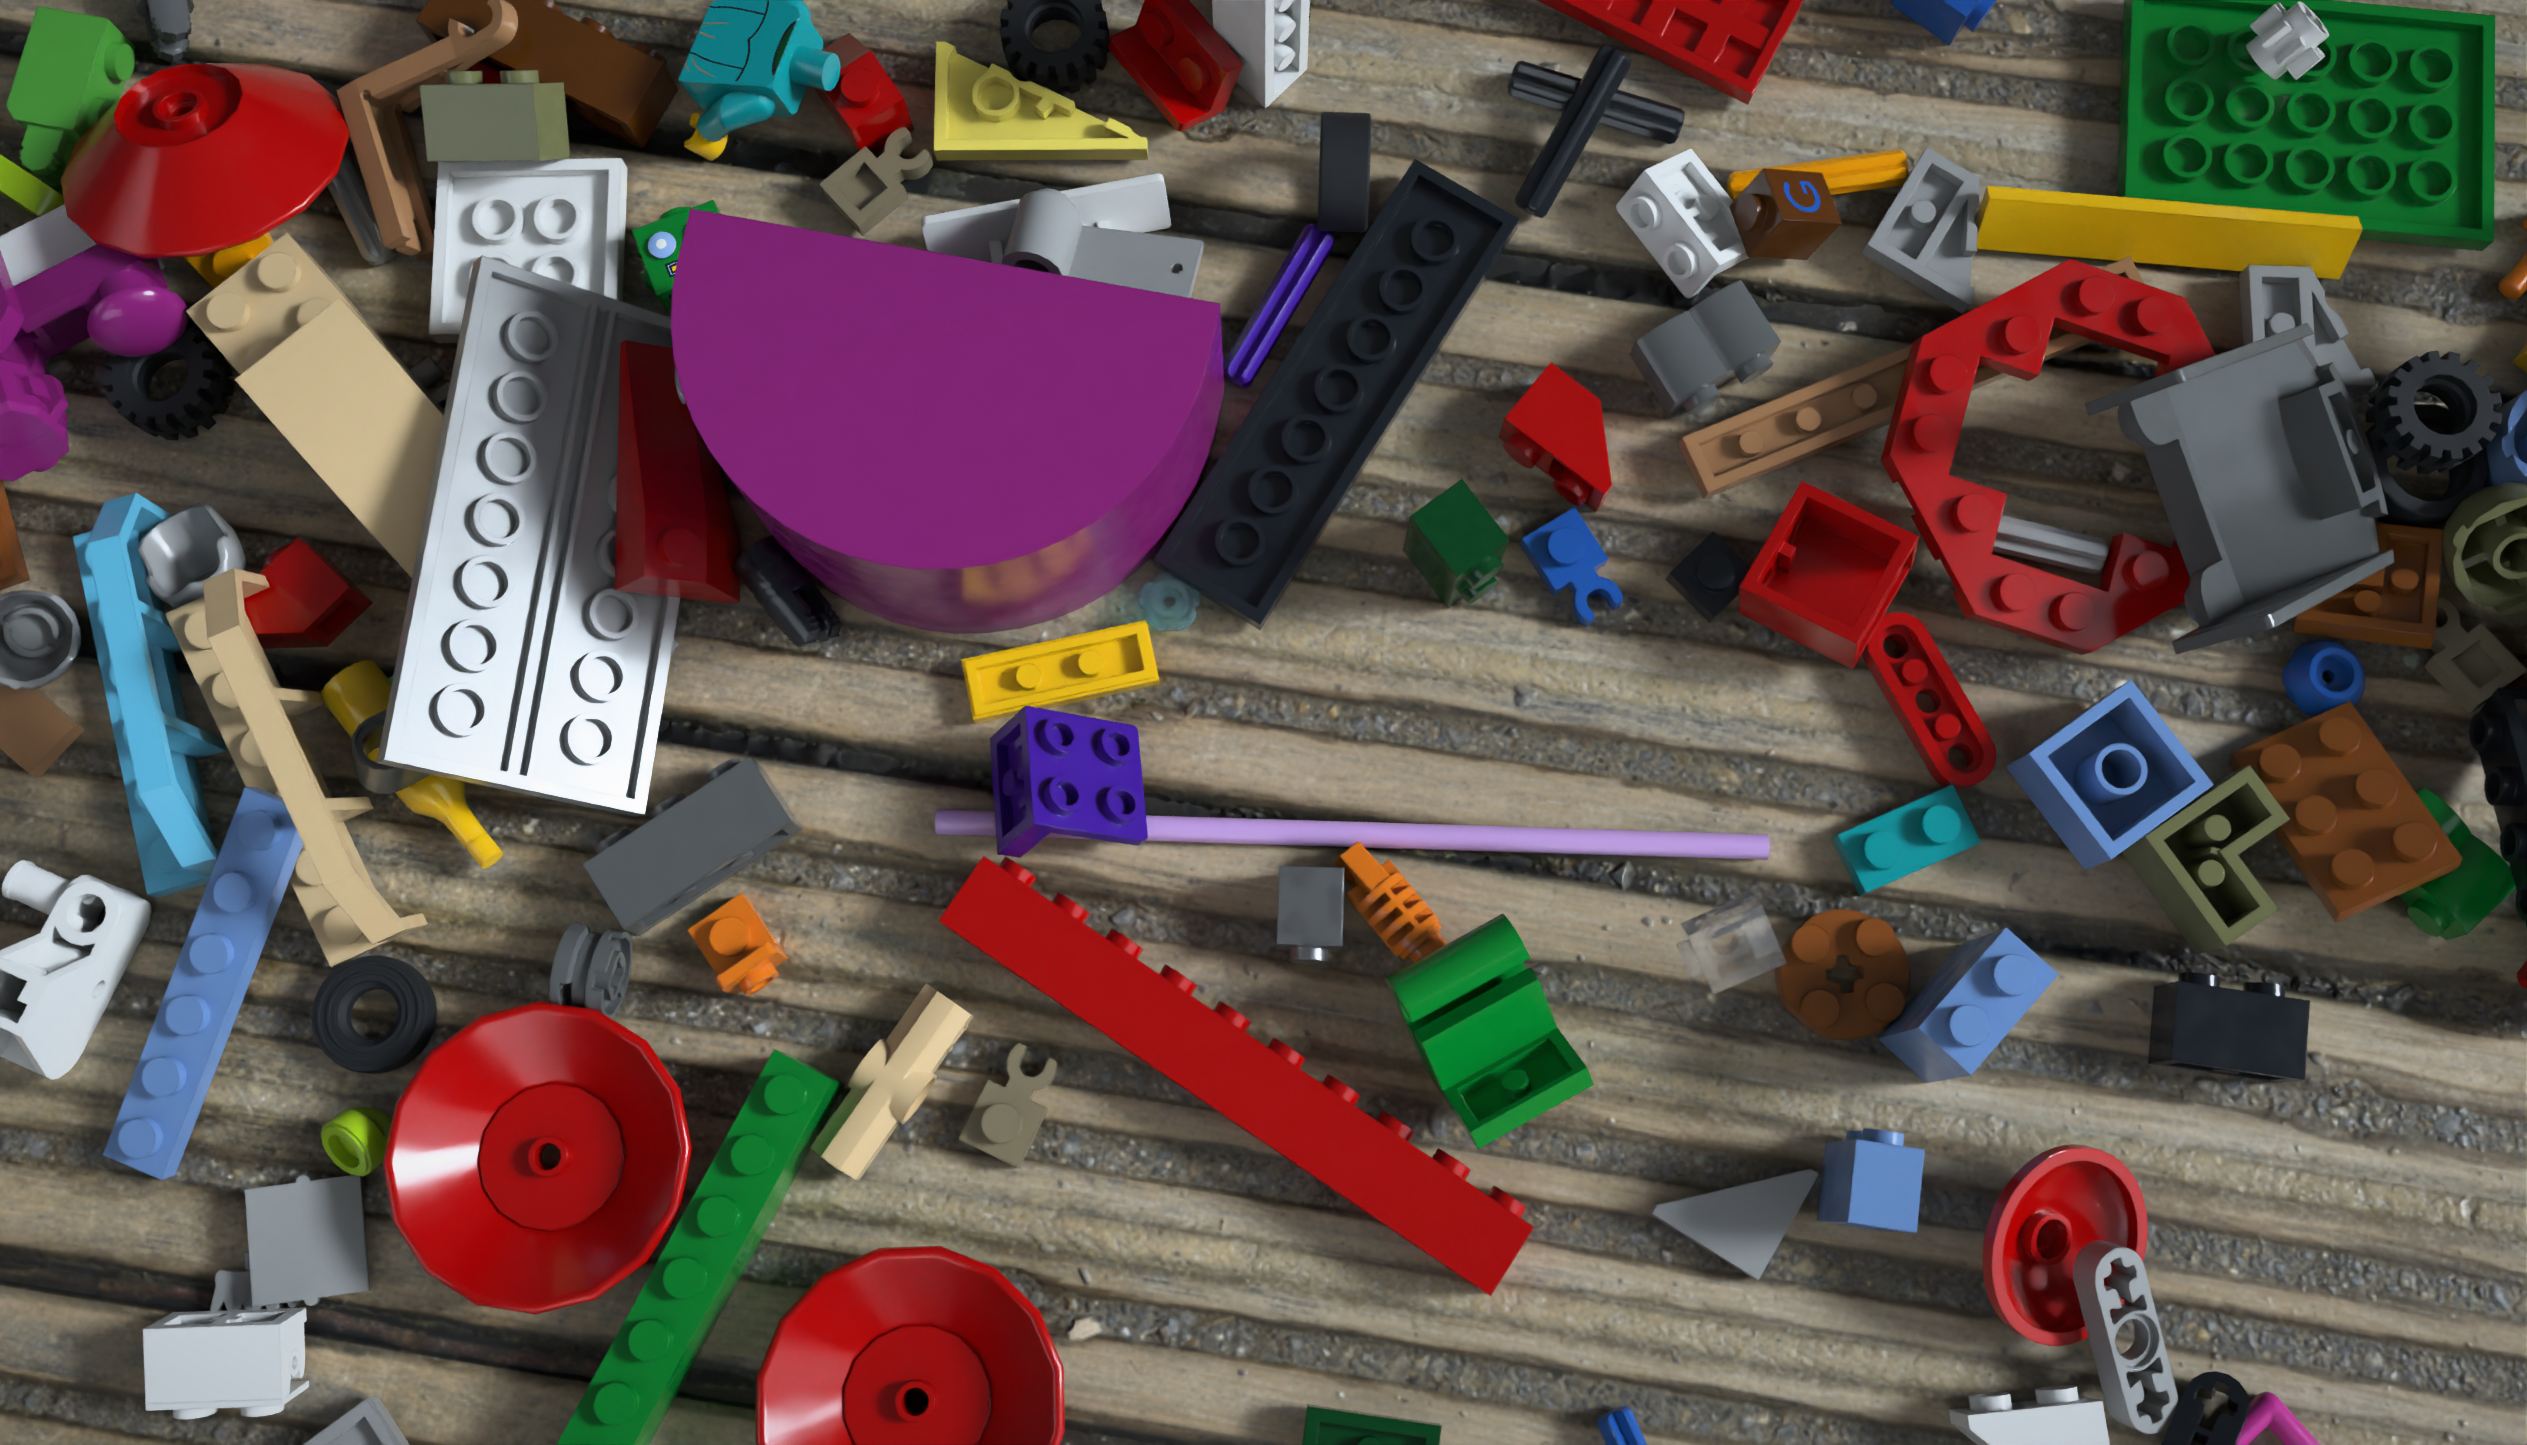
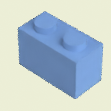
[1817,1128,1925,1233]

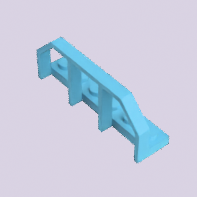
[73,493,226,898]

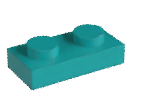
[1832,785,1981,896]

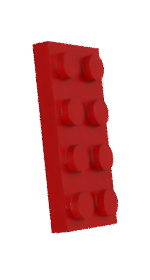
[1537,0,1804,105]

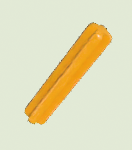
[1727,149,1909,202]

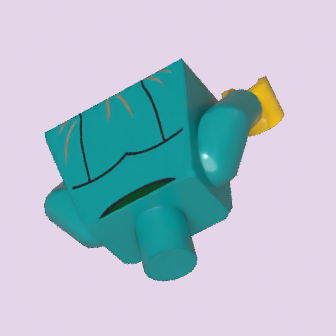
[678,0,841,161]

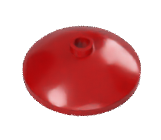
[1982,1144,2148,1346]

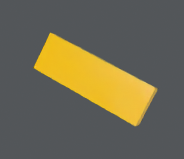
[961,620,1160,724]

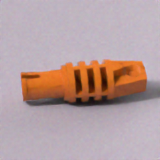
[1335,841,1447,962]

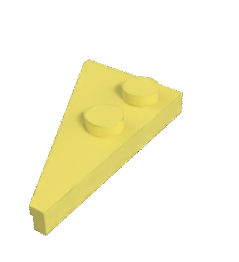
[934,42,1148,161]

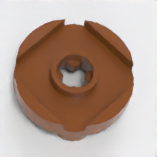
[1775,909,1910,1041]

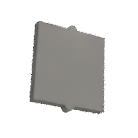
[245,1175,370,1308]

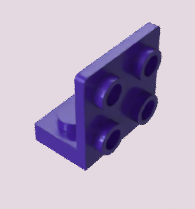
[990,706,1148,858]

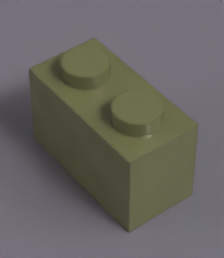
[419,70,570,161]

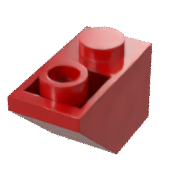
[1499,362,1612,512]
[244,537,373,649]

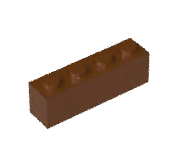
[416,0,678,149]

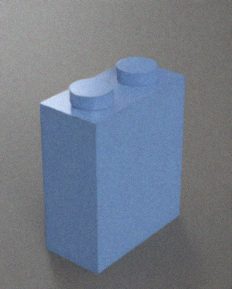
[1877,928,2059,1083]

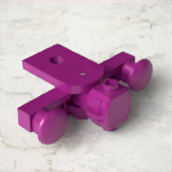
[0,244,189,482]

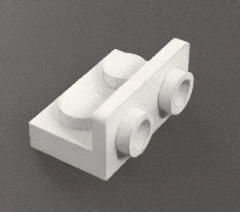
[1616,149,1750,298]

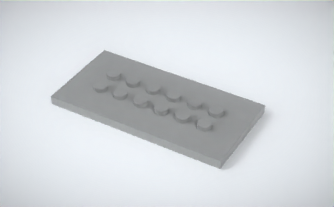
[377,255,680,817]

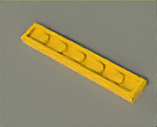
[1975,186,2363,280]

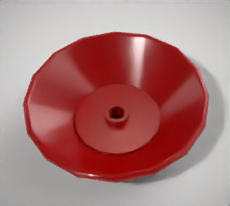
[61,63,350,258]
[383,1001,692,1315]
[755,1246,1065,1445]

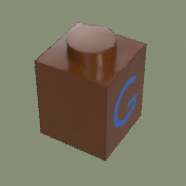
[1729,168,1842,260]

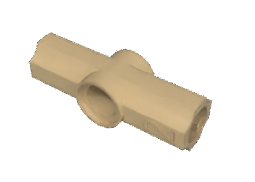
[810,983,974,1180]

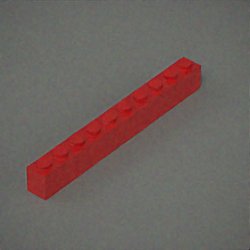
[938,856,1534,1296]

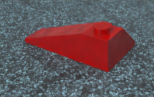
[615,340,741,604]

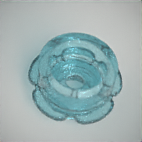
[1138,571,1201,632]

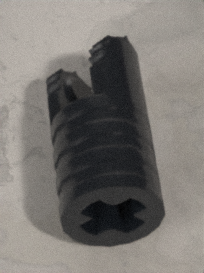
[733,535,842,648]

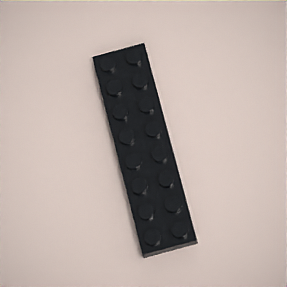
[1153,159,1520,630]

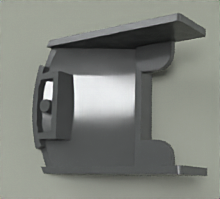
[2085,323,2394,654]

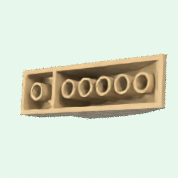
[186,232,445,578]

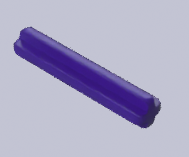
[1223,224,1334,388]

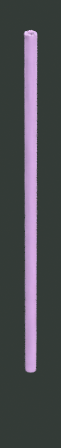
[935,809,1770,860]

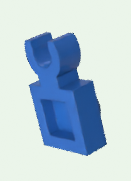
[1520,507,1623,627]

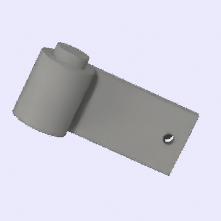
[1002,188,1204,298]

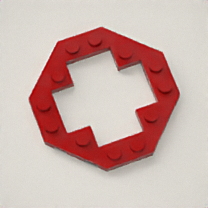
[1881,259,2216,655]

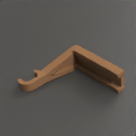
[336,0,518,261]

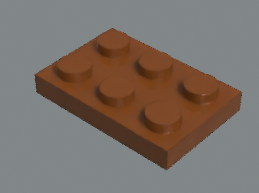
[2229,701,2463,923]

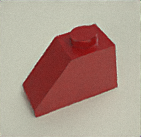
[814,33,914,155]

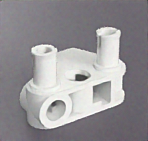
[0,860,151,1080]

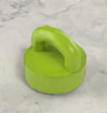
[321,1107,392,1176]

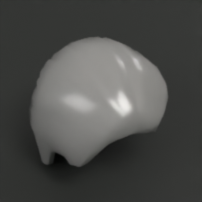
[138,503,246,608]
[0,590,81,690]

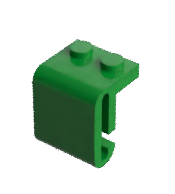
[1385,914,1594,1149]

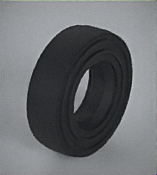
[312,955,437,1074]

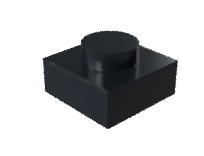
[1665,531,1751,623]

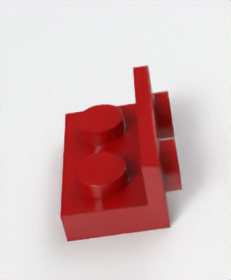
[1107,0,1244,132]

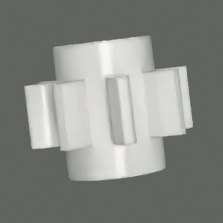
[2246,1,2329,80]

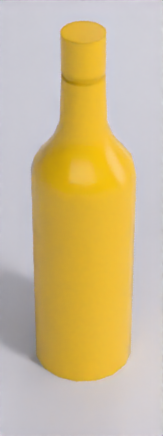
[321,660,503,869]

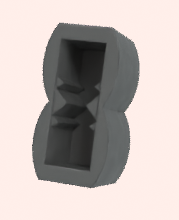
[1629,280,1781,416]

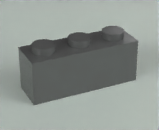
[583,756,803,936]

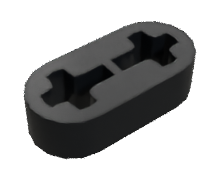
[2161,1371,2249,1445]

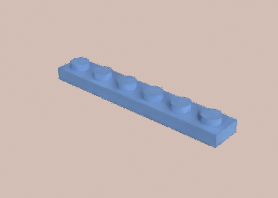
[103,787,303,1180]

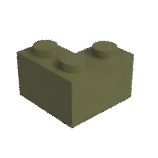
[2121,765,2290,954]

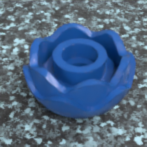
[2282,640,2366,716]

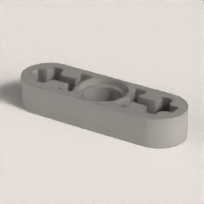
[2073,1240,2178,1434]

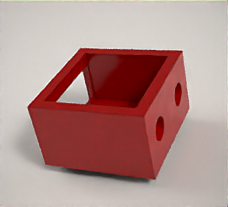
[1739,481,1919,670]

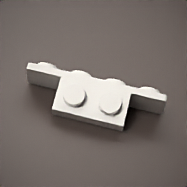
[921,173,1171,264]

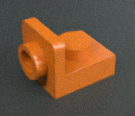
[687,893,788,996]

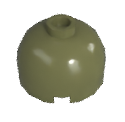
[2441,482,2527,614]

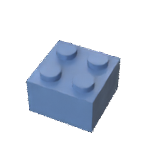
[2006,680,2214,870]

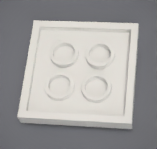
[429,158,628,343]

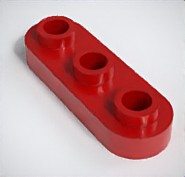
[1862,612,1997,790]

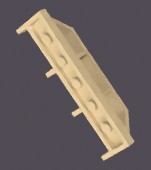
[165,568,428,967]

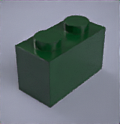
[1403,479,1510,608]

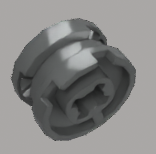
[549,922,633,1019]

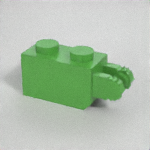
[6,6,136,192]

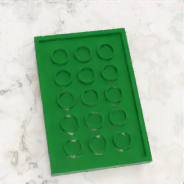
[2117,0,2495,251]

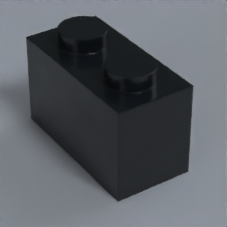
[2148,972,2310,1083]

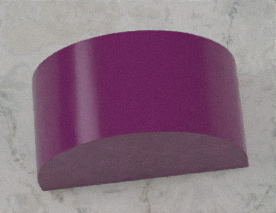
[670,208,1225,633]

